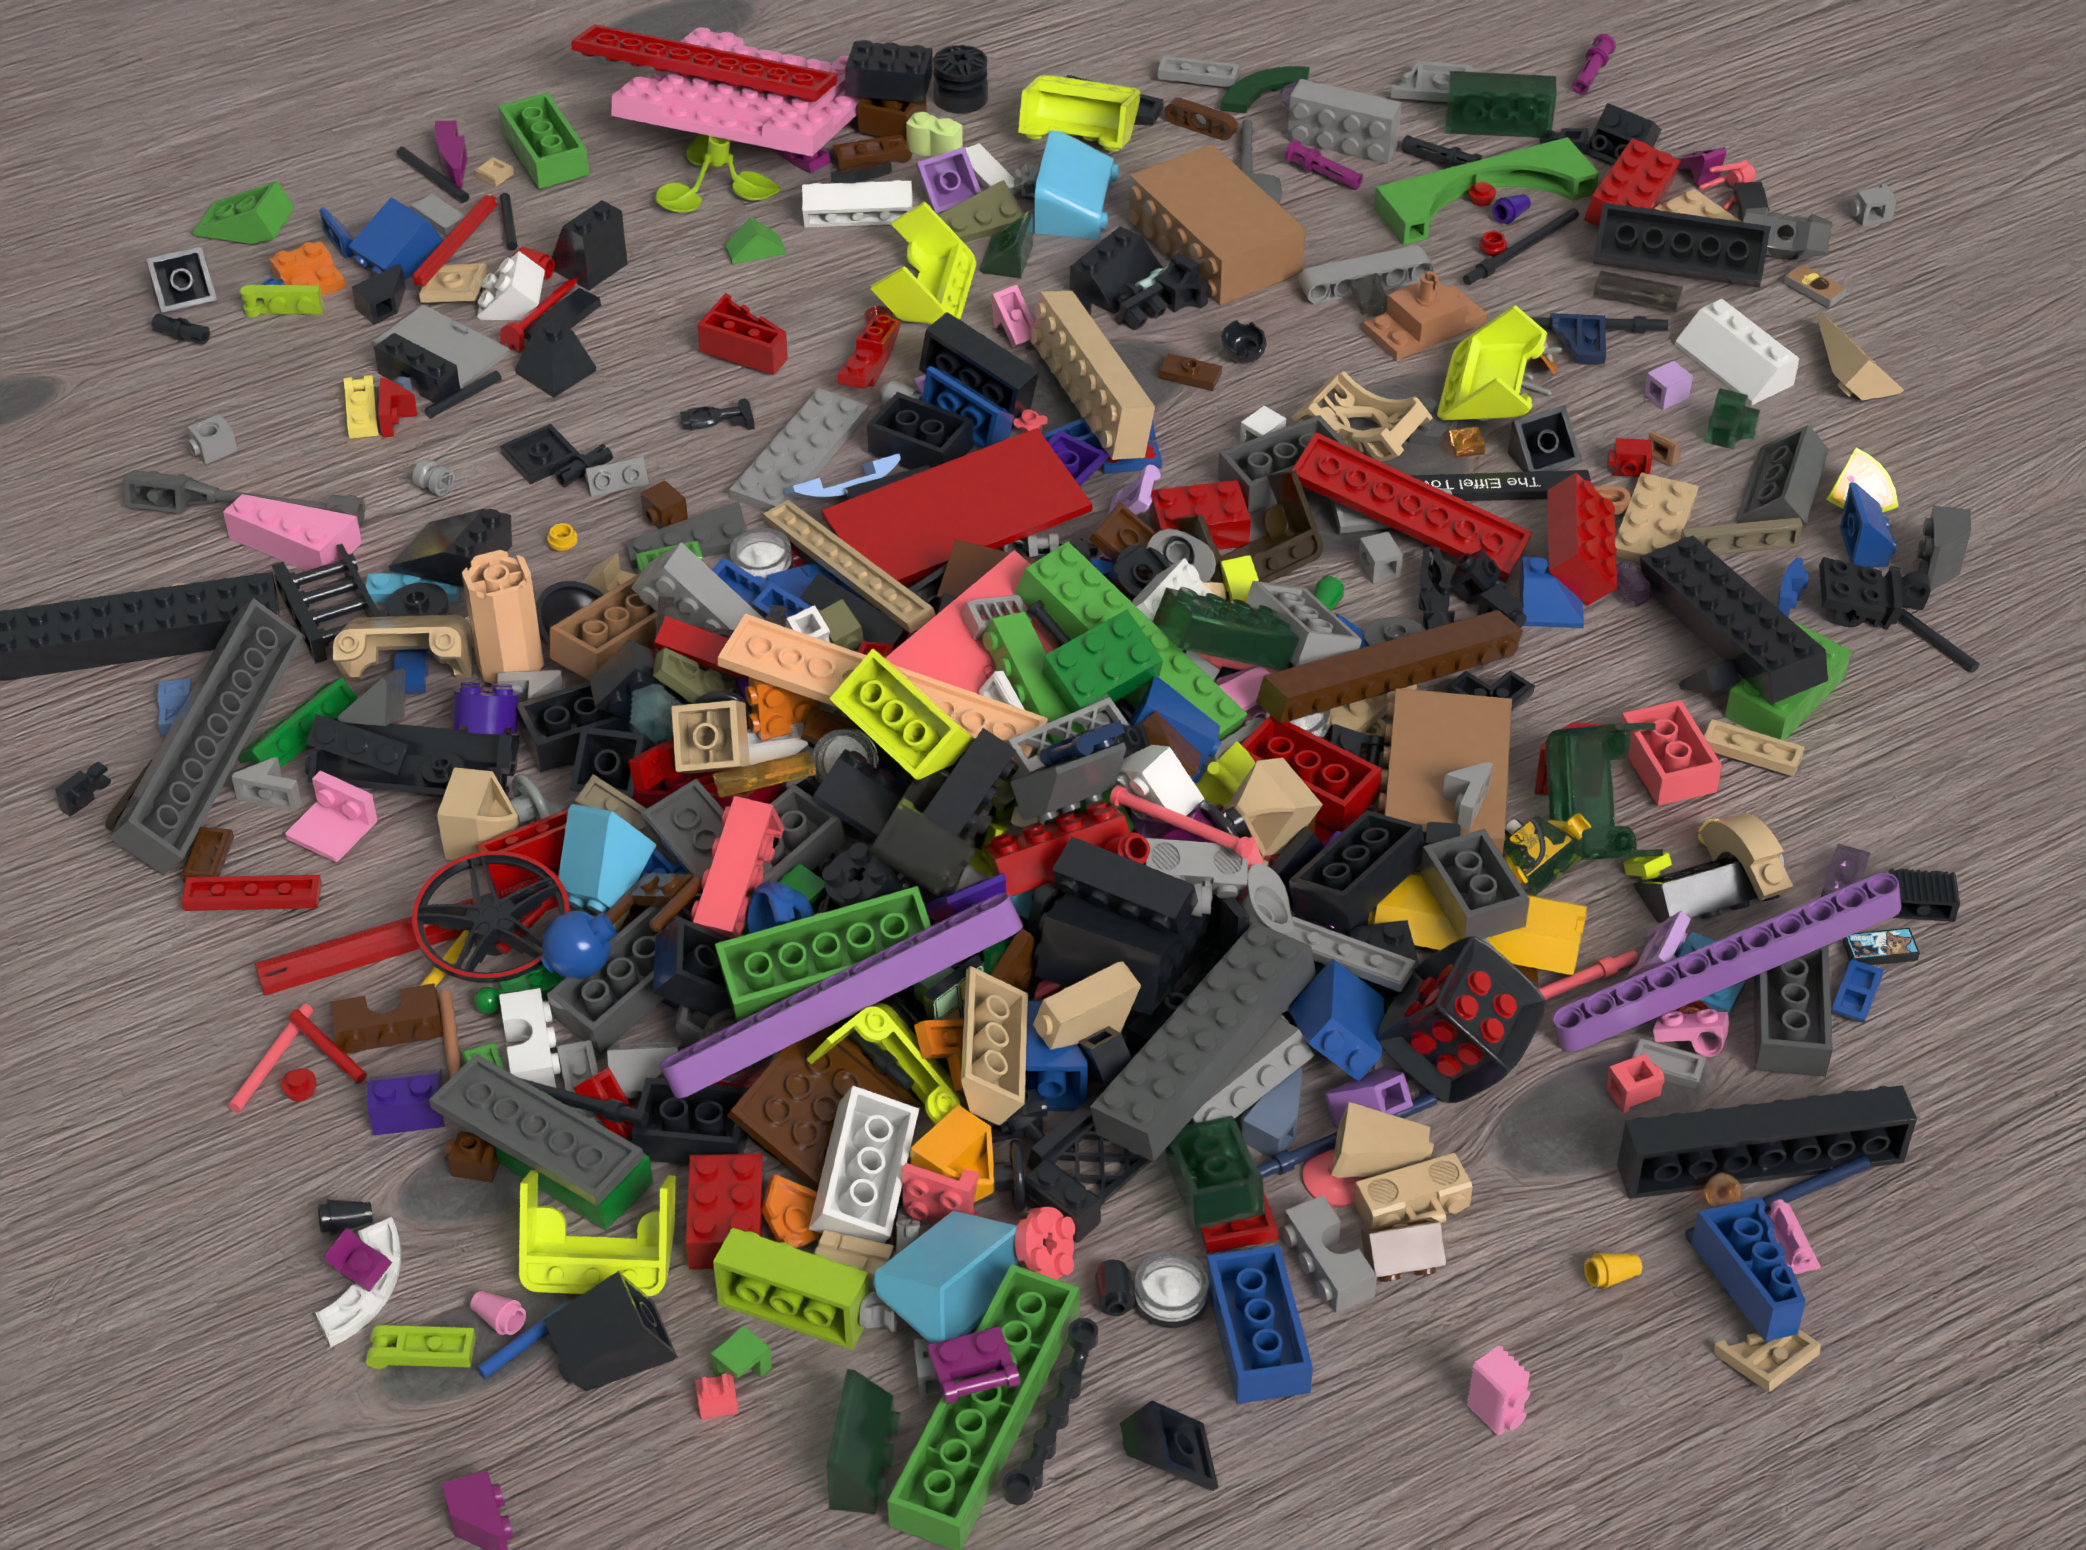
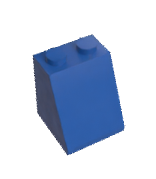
[348,197,443,280]
[1128,676,1221,783]
[1289,958,1384,1082]
[1025,1000,1088,1111]

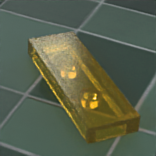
[712,751,816,797]

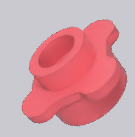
[1013,409,1048,434]

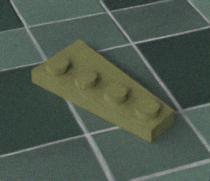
[653,647,742,704]

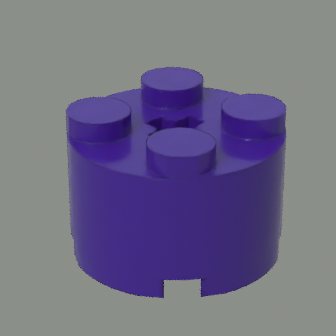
[452,682,519,734]

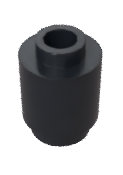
[1095,1259,1135,1316]

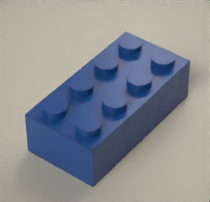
[1206,1245,1313,1404]

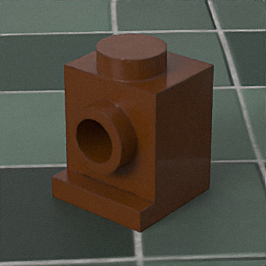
[444,1131,500,1183]

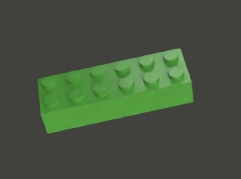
[715,886,931,1022]

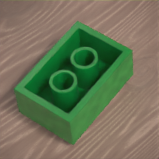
[1042,609,1163,717]

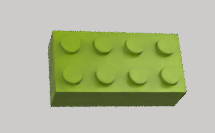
[713,1227,869,1350]

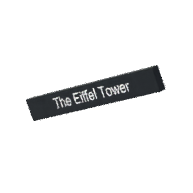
[1410,470,1591,501]

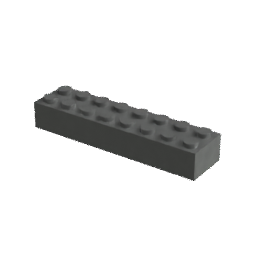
[1090,922,1316,1162]

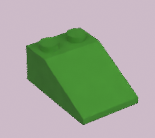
[192,181,295,244]

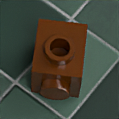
[640,480,688,529]

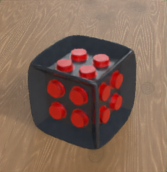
[1377,936,1546,1103]

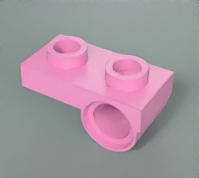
[1653,1009,1730,1057]

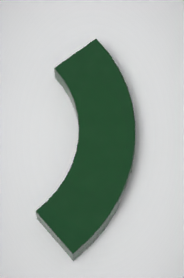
[1221,66,1310,113]

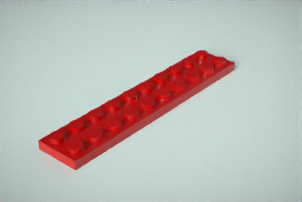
[571,24,837,102]

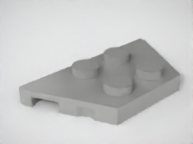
[1391,61,1493,106]

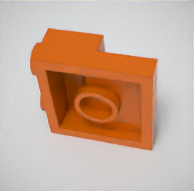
[269,241,346,296]
[745,676,817,741]

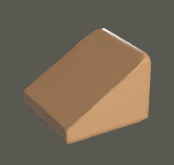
[1649,431,1681,467]

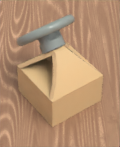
[437,767,550,861]

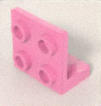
[285,771,378,862]

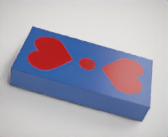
[1099,441,1162,474]

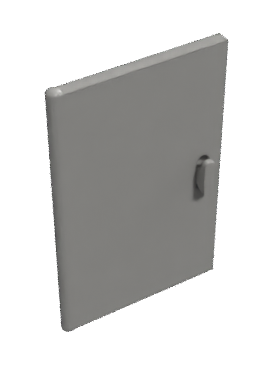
[372,305,511,389]

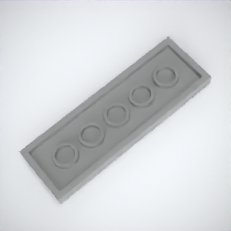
[729,388,869,512]

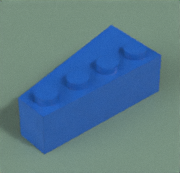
[1691,1197,1806,1342]

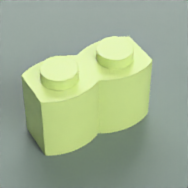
[906,112,963,157]

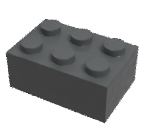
[1420,829,1530,939]

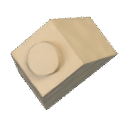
[1033,961,1141,1050]
[1331,1102,1434,1178]

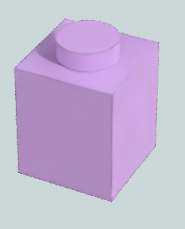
[1644,361,1693,410]

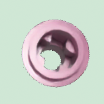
[470,1291,526,1335]

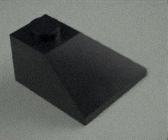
[515,320,596,398]
[1120,1400,1219,1491]

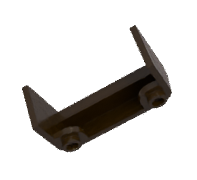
[1175,470,1323,597]

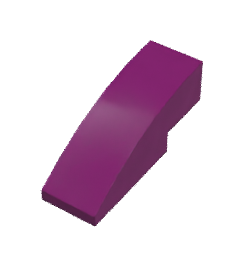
[435,121,468,189]

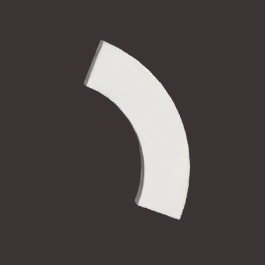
[315,1217,401,1347]

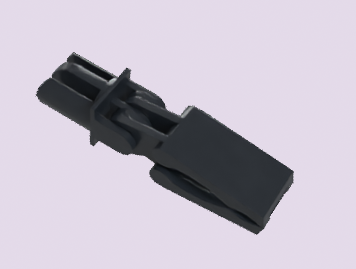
[1418,546,1455,630]

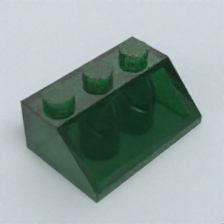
[827,1369,900,1515]

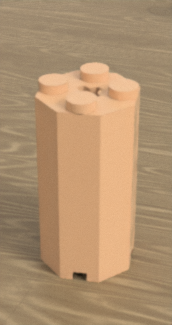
[462,550,544,688]

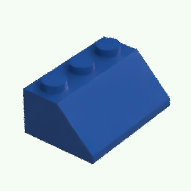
[921,366,1014,449]

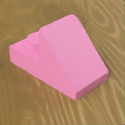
[991,285,1035,348]

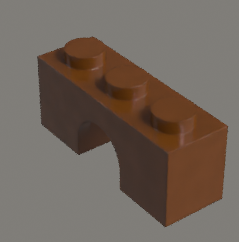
[331,983,443,1054]

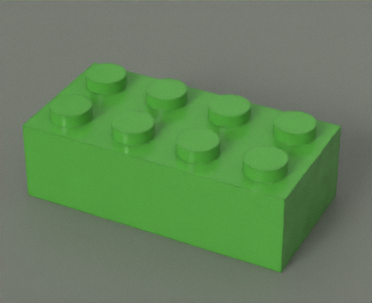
[498,92,589,189]
[1725,623,1851,741]

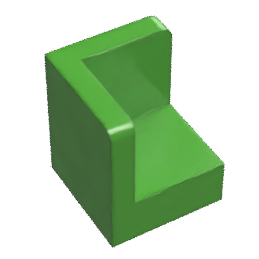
[711,1326,772,1378]

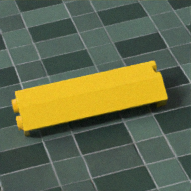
[1368,873,1588,975]

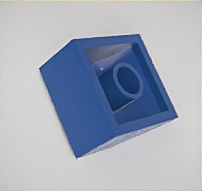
[1840,482,1896,567]

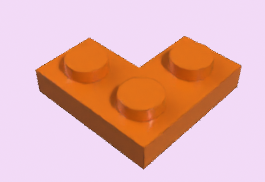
[914,1019,964,1091]

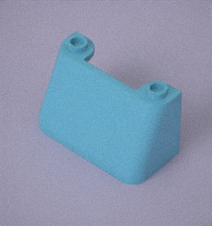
[1035,131,1119,240]

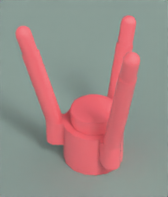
[1699,160,1756,210]

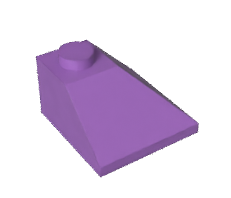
[915,147,981,214]

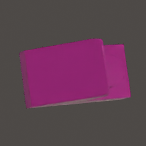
[1676,147,1727,188]
[320,1228,392,1292]

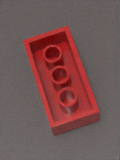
[1584,138,1681,227]
[1547,472,1618,606]
[1241,715,1381,832]
[983,801,1130,897]

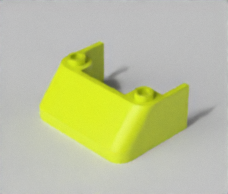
[870,201,976,324]
[807,1004,967,1160]
[519,1170,676,1296]

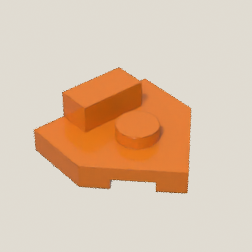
[761,1174,822,1249]

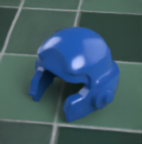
[747,881,814,934]

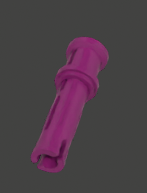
[1572,34,1616,94]
[1284,139,1363,190]

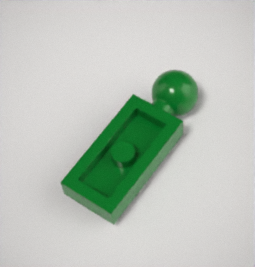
[474,964,565,1014]

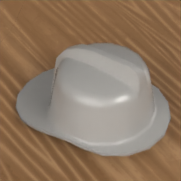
[1147,529,1216,582]
[1241,863,1294,934]

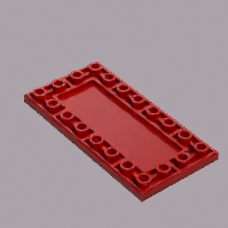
[822,428,1093,585]

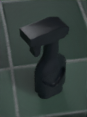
[680,398,755,430]

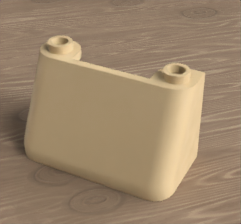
[333,615,472,681]

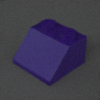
[367,1068,445,1135]

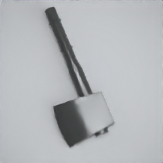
[1239,119,1282,204]

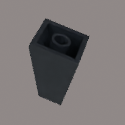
[551,200,628,290]
[570,726,656,799]
[544,1271,678,1391]

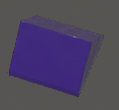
[1048,430,1109,486]

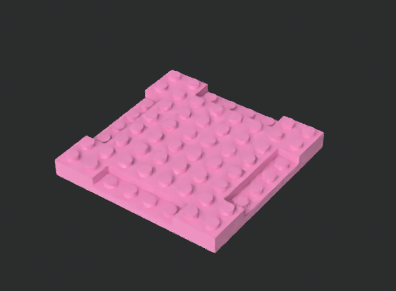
[611,27,863,156]

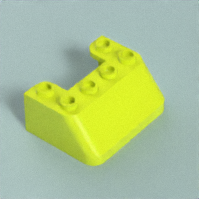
[1018,75,1141,151]

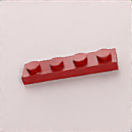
[182,875,322,911]

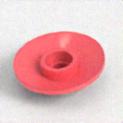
[1302,1148,1371,1207]

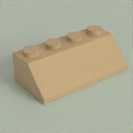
[961,966,1028,1126]

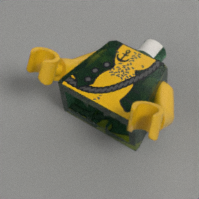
[1503,813,1592,896]

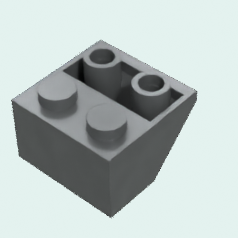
[1917,506,1971,591]

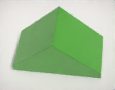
[725,217,786,265]

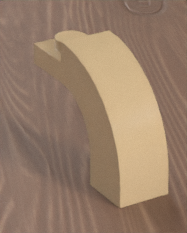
[1700,813,1793,901]

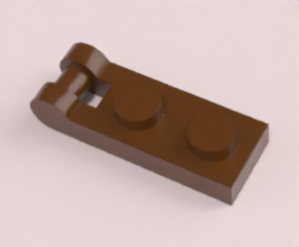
[833,135,912,169]

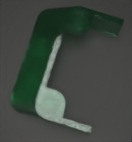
[1546,723,1663,861]

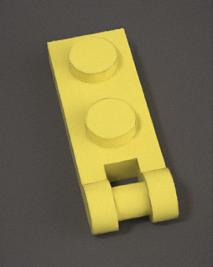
[343,374,379,439]

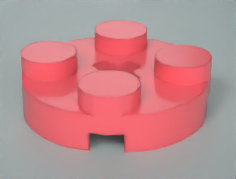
[1015,1207,1075,1280]

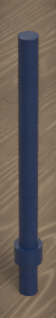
[1249,1092,1437,1182]
[1685,1155,1871,1243]

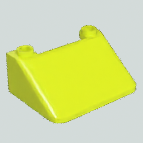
[1437,305,1547,421]

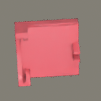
[902,1163,980,1224]

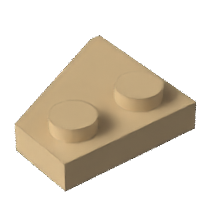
[1715,1330,1821,1392]

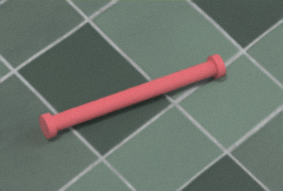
[1110,785,1254,858]

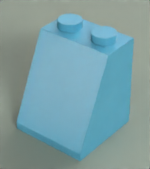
[558,804,657,914]

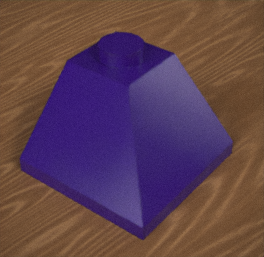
[924,873,1006,922]

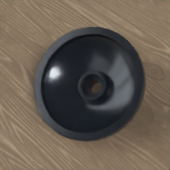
[535,581,604,650]

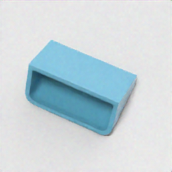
[873,1211,1018,1344]

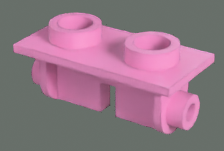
[1766,1200,1821,1274]

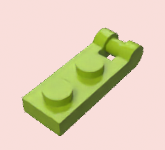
[240,285,324,317]
[366,1325,476,1369]

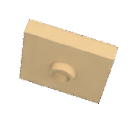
[419,263,488,303]

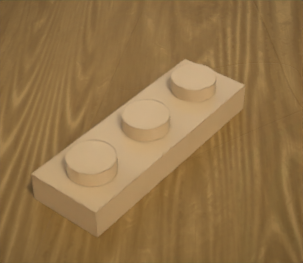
[1704,719,1805,777]

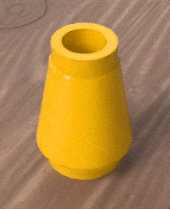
[1584,1253,1642,1290]

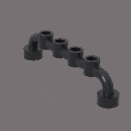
[1002,1318,1098,1505]

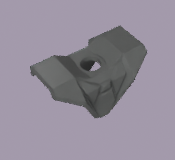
[1743,207,1832,260]

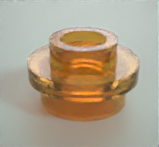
[1705,1174,1742,1208]

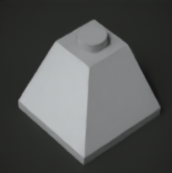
[607,1041,682,1098]

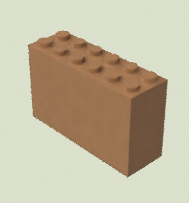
[1128,144,1305,305]
[1378,688,1512,873]

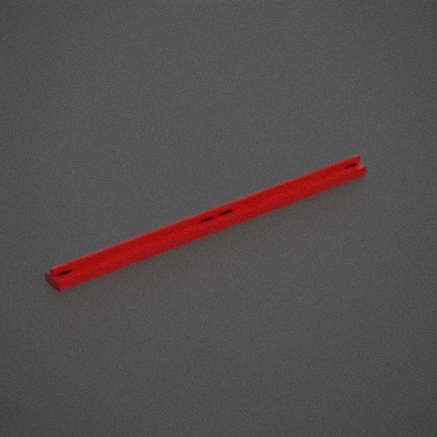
[254,872,559,996]

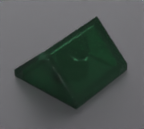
[979,211,1033,279]

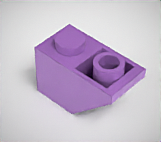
[1324,1066,1413,1126]

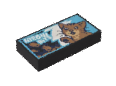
[1843,928,1920,965]

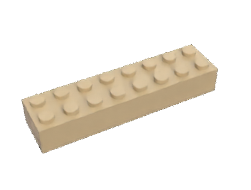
[1030,291,1155,460]

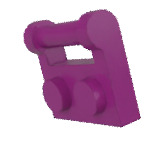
[927,1326,1020,1404]

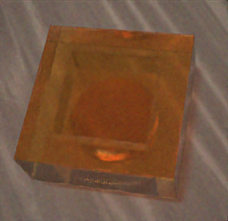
[1449,427,1486,458]

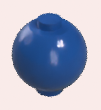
[541,911,617,979]

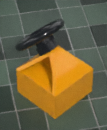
[910,1105,1025,1212]

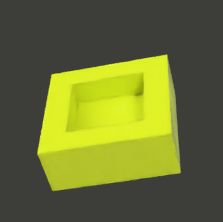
[1623,851,1672,880]

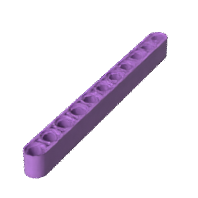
[1553,873,1901,1052]
[659,893,1023,1098]

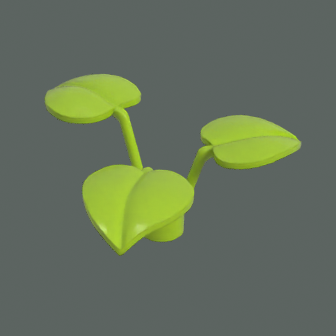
[655,134,781,213]

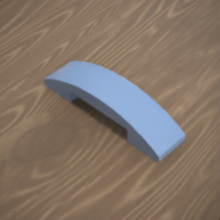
[783,454,901,499]

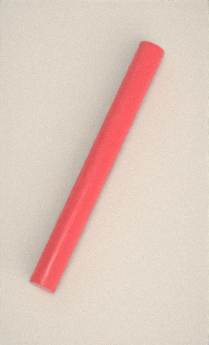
[228,1004,314,1113]

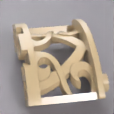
[1291,371,1432,462]

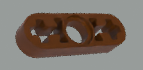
[1164,97,1238,141]

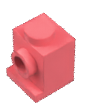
[1605,1054,1664,1114]

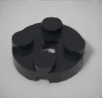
[1109,545,1170,602]

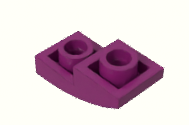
[775,149,830,173]

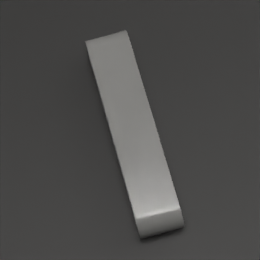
[1298,246,1435,304]

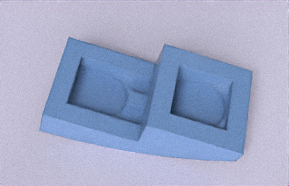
[157,678,192,736]

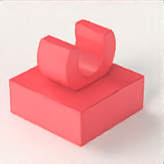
[695,1373,738,1420]

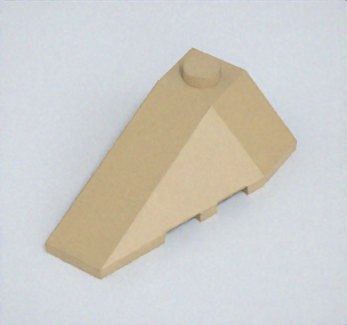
[1817,312,1904,400]

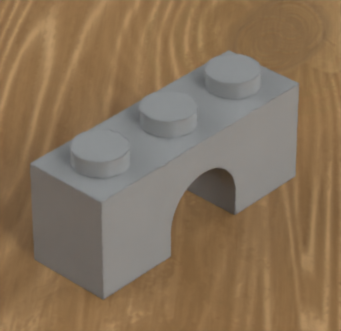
[1281,1195,1377,1313]

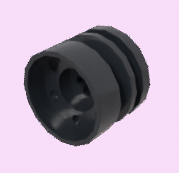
[933,45,988,114]

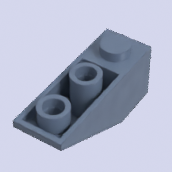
[1240,1065,1303,1158]

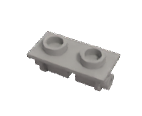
[584,456,649,497]

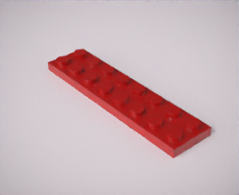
[1292,432,1533,581]

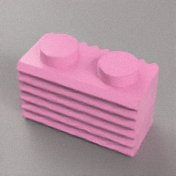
[1466,1346,1530,1435]

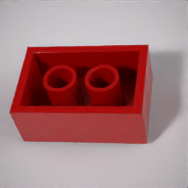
[1149,480,1251,550]
[686,1154,765,1270]

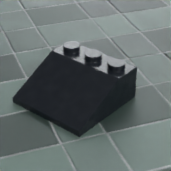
[389,509,512,588]

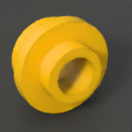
[547,523,578,551]

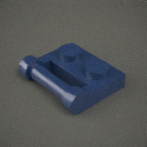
[1040,720,1125,767]

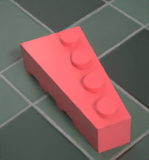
[691,796,785,939]

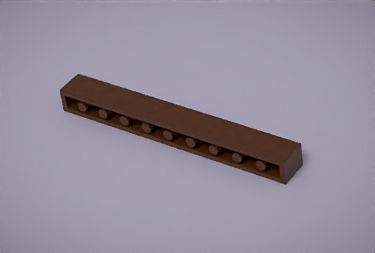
[1256,610,1523,724]

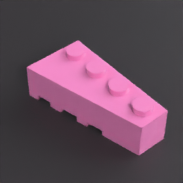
[223,494,362,571]

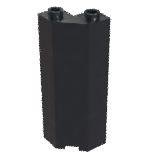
[305,718,520,796]

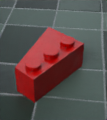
[697,293,788,375]

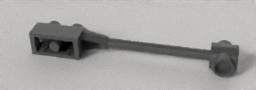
[123,470,365,528]

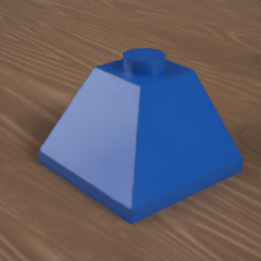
[1519,557,1584,628]

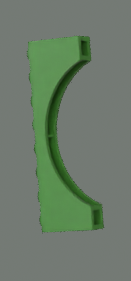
[1374,137,1599,246]

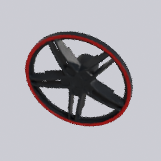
[412,851,570,983]

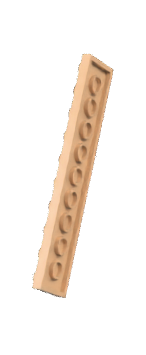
[718,613,1049,770]

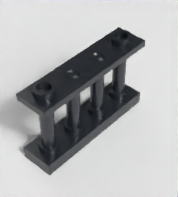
[272,543,386,664]

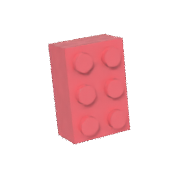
[1618,700,1722,806]

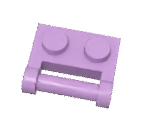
[1108,465,1161,516]
[1626,911,1691,980]

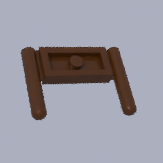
[605,873,702,932]

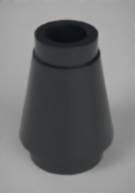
[318,1199,373,1235]

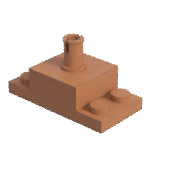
[1363,272,1487,361]

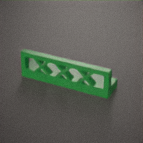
[237,677,358,768]

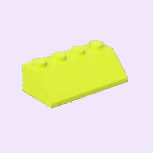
[829,649,975,780]

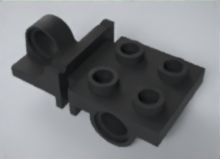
[1819,557,1931,630]

